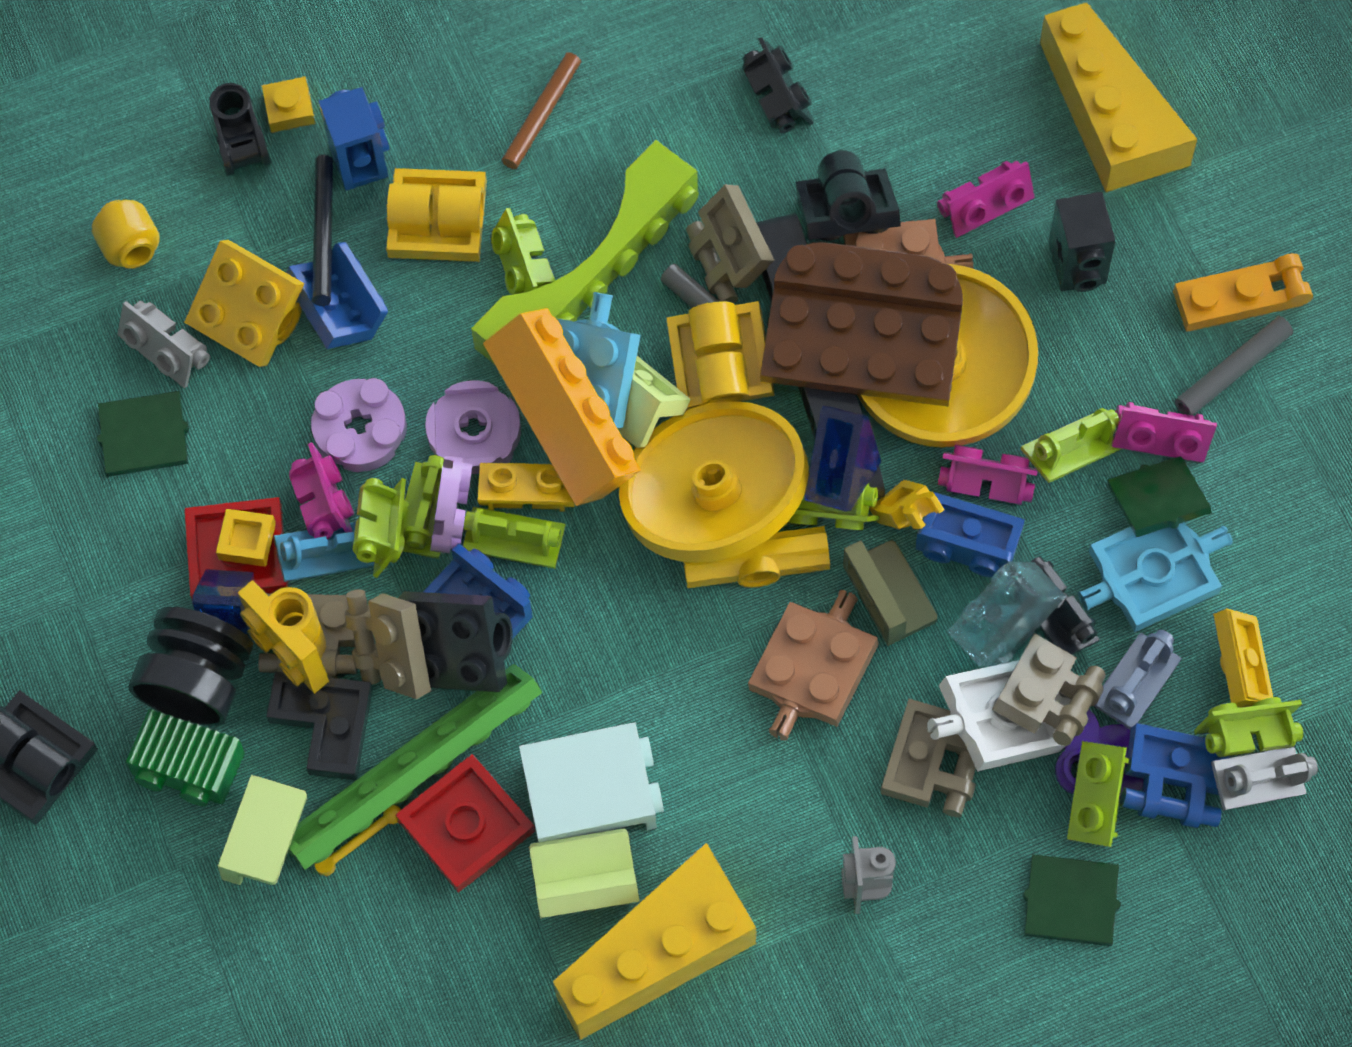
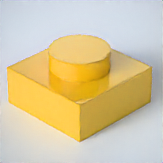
[262,77,316,133]
[216,509,276,567]

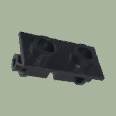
[742,36,814,133]
[1007,556,1099,655]

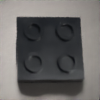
[795,150,901,241]
[398,591,513,692]
[0,690,98,825]

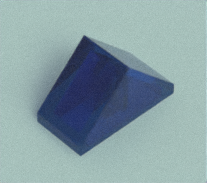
[804,406,882,512]
[192,569,254,642]

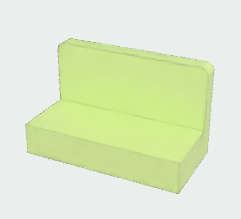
[617,356,691,448]
[218,775,307,885]
[529,828,639,918]

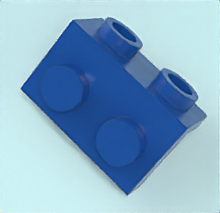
[286,242,388,349]
[915,492,1025,577]
[423,543,533,638]

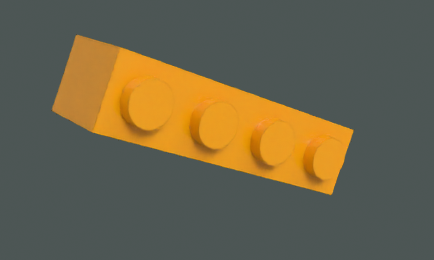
[483,308,641,506]

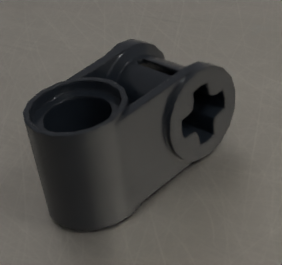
[209,83,271,176]

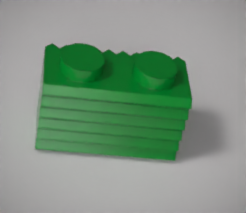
[126,709,245,807]

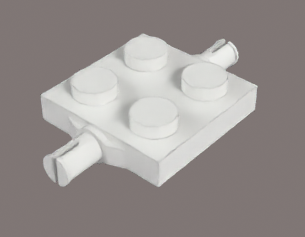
[927,660,1071,771]

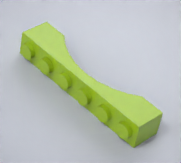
[471,140,699,364]

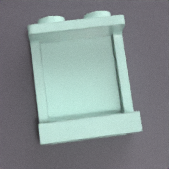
[519,722,664,842]

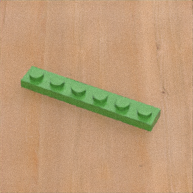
[288,664,542,870]

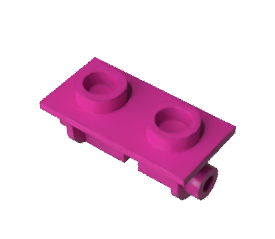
[937,161,1035,238]
[1112,402,1217,463]
[289,442,354,539]
[938,445,1038,505]

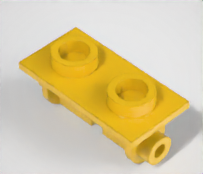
[477,463,575,512]

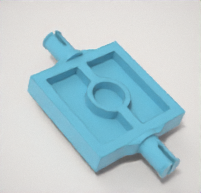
[556,292,641,428]
[1078,522,1233,632]

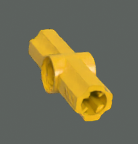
[683,526,830,588]

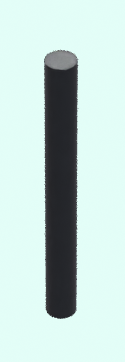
[312,155,333,306]

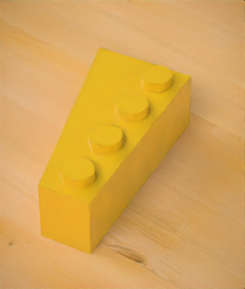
[1040,2,1197,192]
[553,843,756,1040]

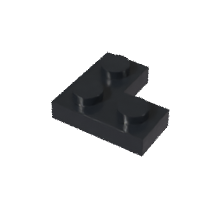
[267,671,373,780]

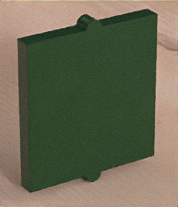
[97,391,189,477]
[1107,456,1212,538]
[1023,854,1121,946]

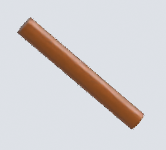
[502,52,581,170]

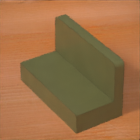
[843,540,938,646]

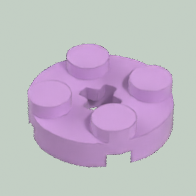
[311,378,407,472]
[426,380,521,474]
[430,455,473,554]

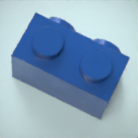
[319,87,390,191]

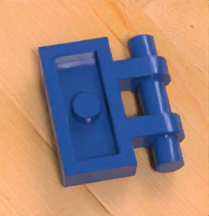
[1120,723,1230,828]

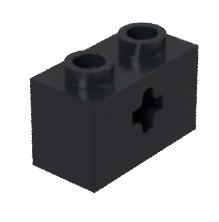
[1048,192,1116,292]

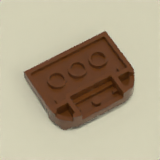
[760,242,963,407]

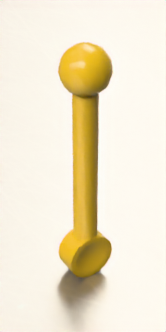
[315,805,401,876]

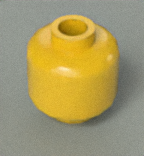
[92,200,160,269]

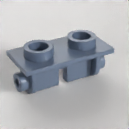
[1094,630,1182,730]

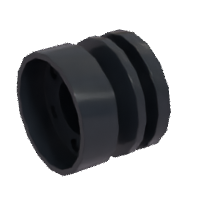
[128,607,254,726]

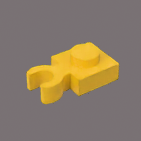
[869,480,944,530]

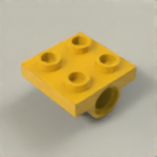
[386,168,487,262]
[184,240,304,367]
[667,301,775,410]
[238,580,329,694]

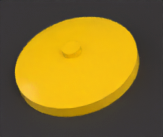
[857,264,1038,447]
[619,401,809,563]

